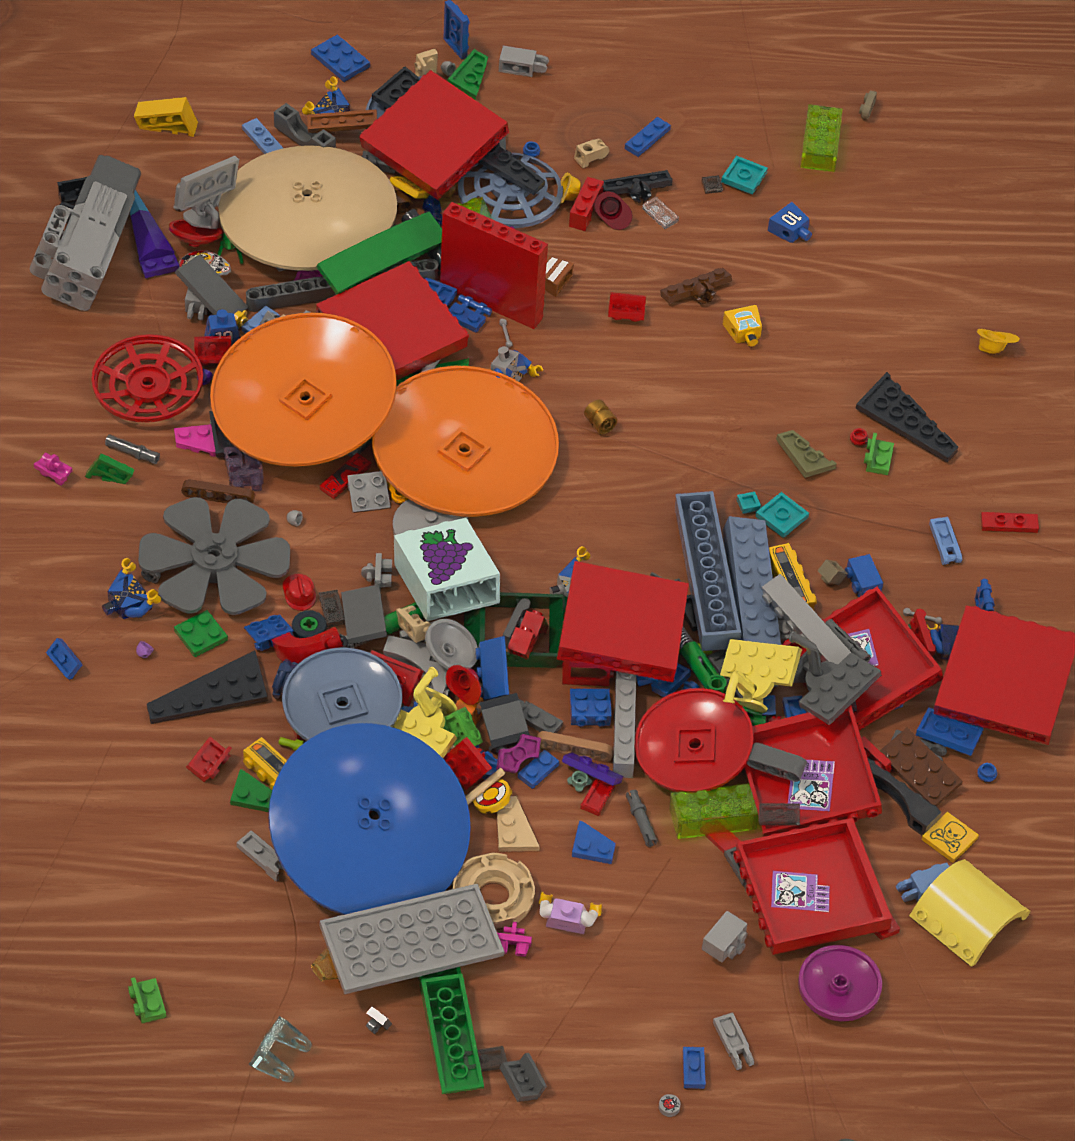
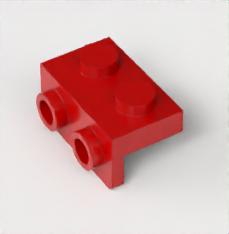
[608,292,646,322]
[194,336,231,366]
[186,737,232,782]

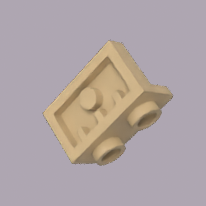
[414,49,438,76]

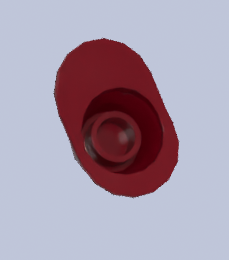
[594,191,633,230]

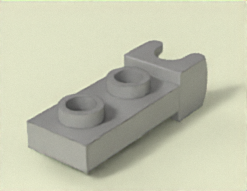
[237,831,285,881]

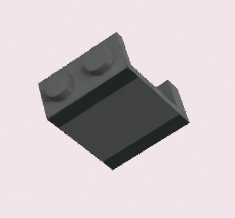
[476,693,530,753]

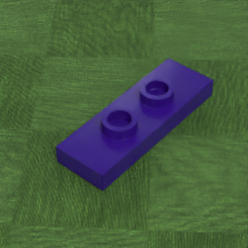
[562,753,624,786]

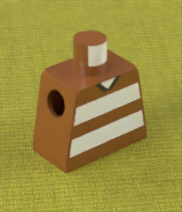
[545,256,574,297]

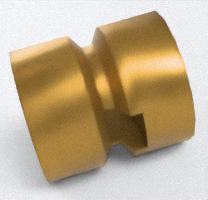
[584,399,618,435]

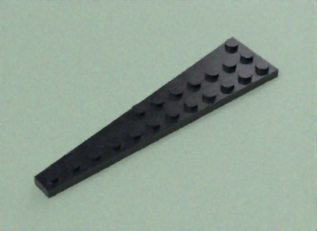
[372,66,545,195]

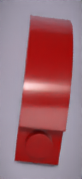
[272,627,343,663]

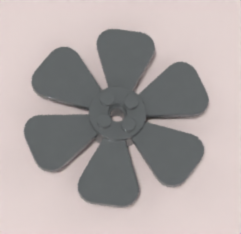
[138,497,290,615]

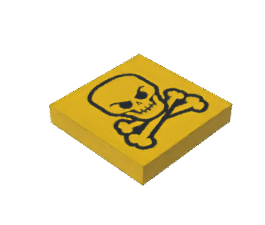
[390,176,433,199]
[922,812,979,863]

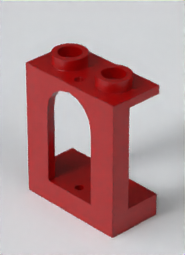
[562,661,614,686]

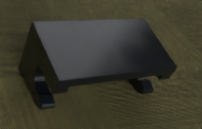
[57,177,87,206]

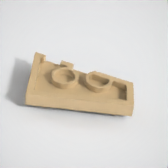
[497,796,540,852]

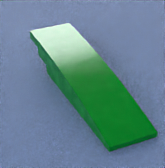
[316,211,442,295]
[418,967,484,1094]

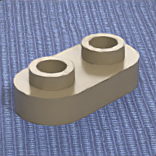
[859,90,877,120]

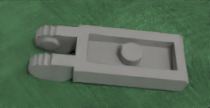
[713,1012,754,1070]

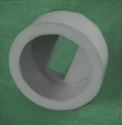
[441,61,456,76]
[286,510,303,526]

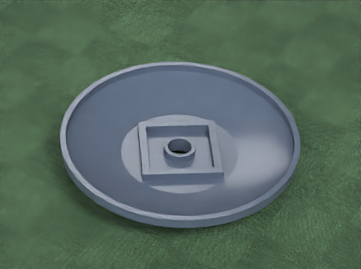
[282,648,402,741]

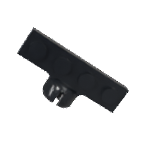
[602,170,672,203]

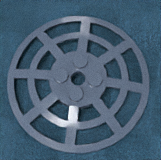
[458,153,563,228]

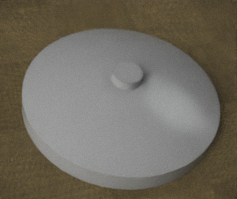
[393,499,469,535]

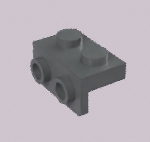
[499,1053,547,1102]

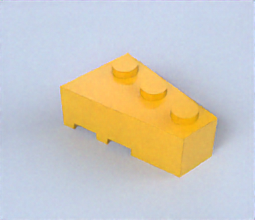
[134,97,198,137]

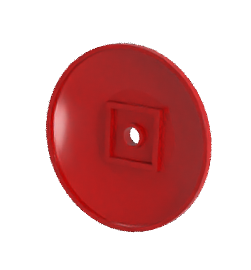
[634,688,754,793]

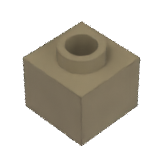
[817,559,848,585]

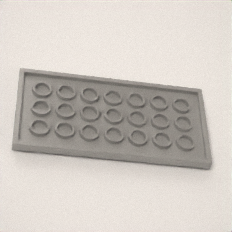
[319,884,504,994]

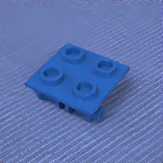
[244,615,294,651]

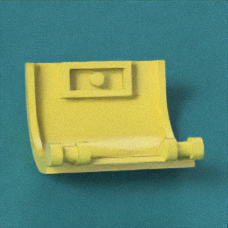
[909,859,1030,967]

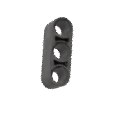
[747,743,807,782]

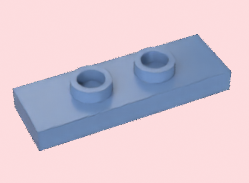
[242,118,283,154]

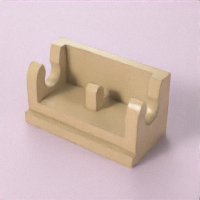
[396,606,431,643]

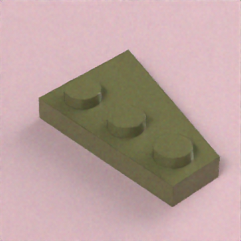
[776,430,837,478]

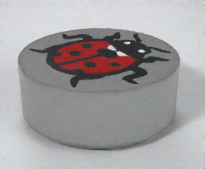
[659,1094,681,1117]

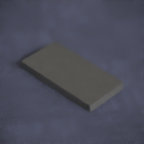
[175,254,248,315]
[341,584,387,644]

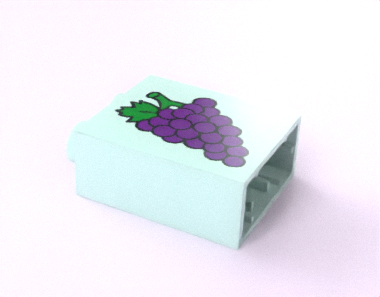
[394,518,500,621]

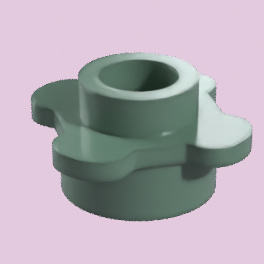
[567,771,591,792]

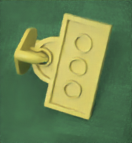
[720,639,802,714]
[393,667,457,758]

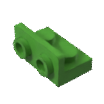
[864,432,894,475]
[443,707,483,746]
[128,977,166,1023]

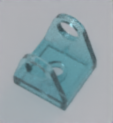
[248,1016,312,1082]

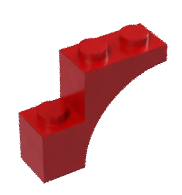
[507,610,549,660]

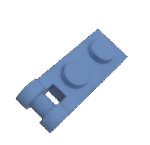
[929,517,962,565]

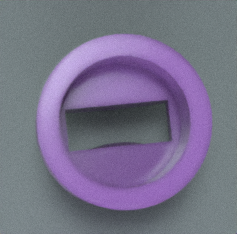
[136,641,154,658]

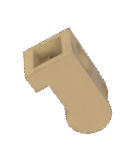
[574,139,609,168]

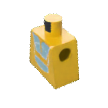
[723,305,762,347]

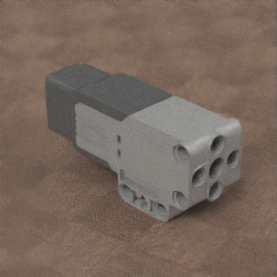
[30,155,141,311]

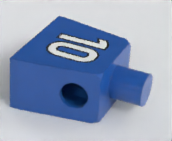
[768,202,812,243]
[204,309,240,346]

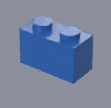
[845,554,883,597]

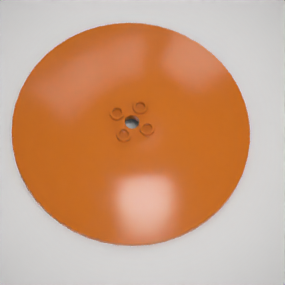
[210,313,396,467]
[371,366,559,517]

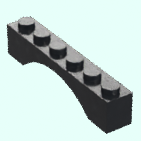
[868,759,941,836]

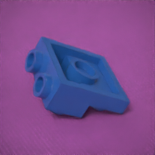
[570,689,611,726]

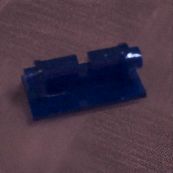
[422,194,442,227]

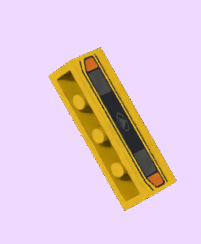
[769,543,817,610]
[243,737,287,790]

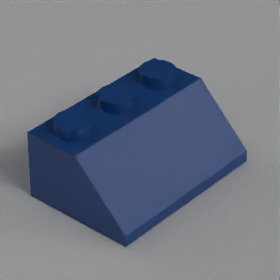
[475,636,509,702]

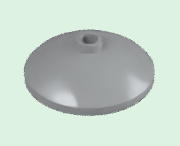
[425,619,478,669]

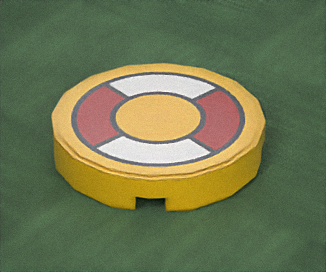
[473,779,512,814]

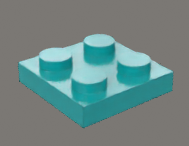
[721,155,768,195]
[755,492,809,538]

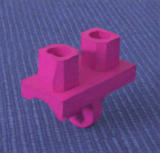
[34,452,73,485]
[497,921,532,957]

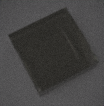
[701,175,723,194]

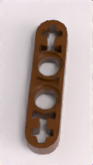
[181,479,256,504]

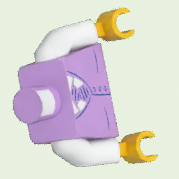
[539,892,602,934]

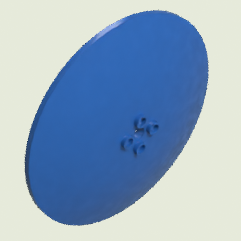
[268,723,471,915]

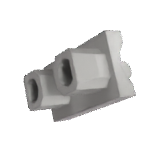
[361,553,392,589]

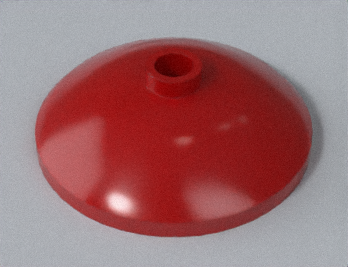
[169,219,223,247]

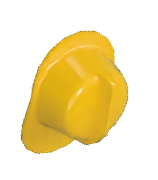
[561,172,581,203]
[977,329,1020,354]

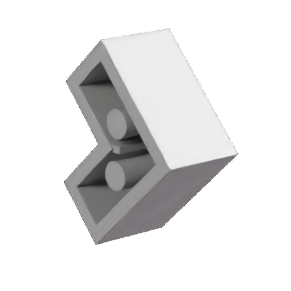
[702,911,748,962]

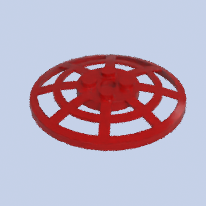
[91,334,203,423]

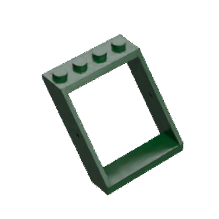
[464,592,567,668]

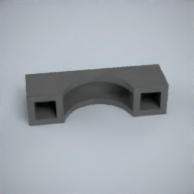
[274,103,336,148]

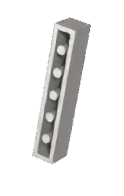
[762,574,851,664]
[613,671,636,778]

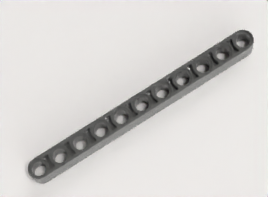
[246,259,438,312]

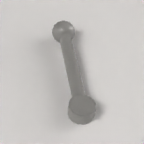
[499,319,513,348]
[903,608,942,624]

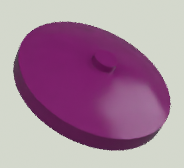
[798,945,882,1021]

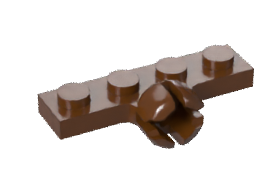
[660,268,732,304]

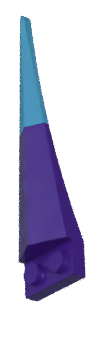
[130,190,179,278]

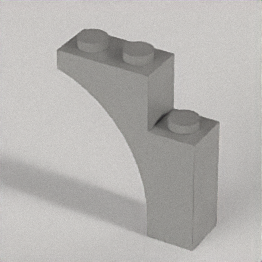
[383,635,449,697]

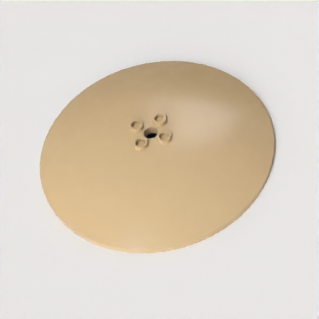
[218,146,397,271]

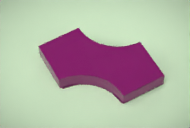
[496,734,541,774]

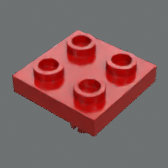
[443,737,492,790]

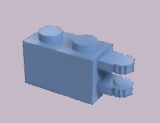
[896,863,950,902]

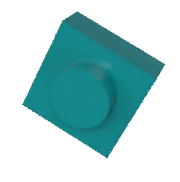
[736,491,761,514]

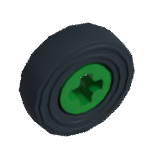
[292,610,326,638]

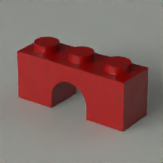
[569,176,604,232]

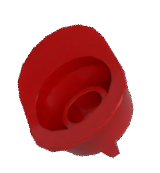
[283,574,316,611]
[445,665,481,705]

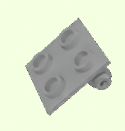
[347,471,390,512]

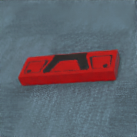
[320,453,371,499]

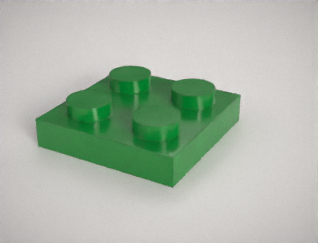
[174,610,228,658]

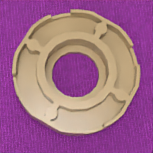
[453,853,535,929]

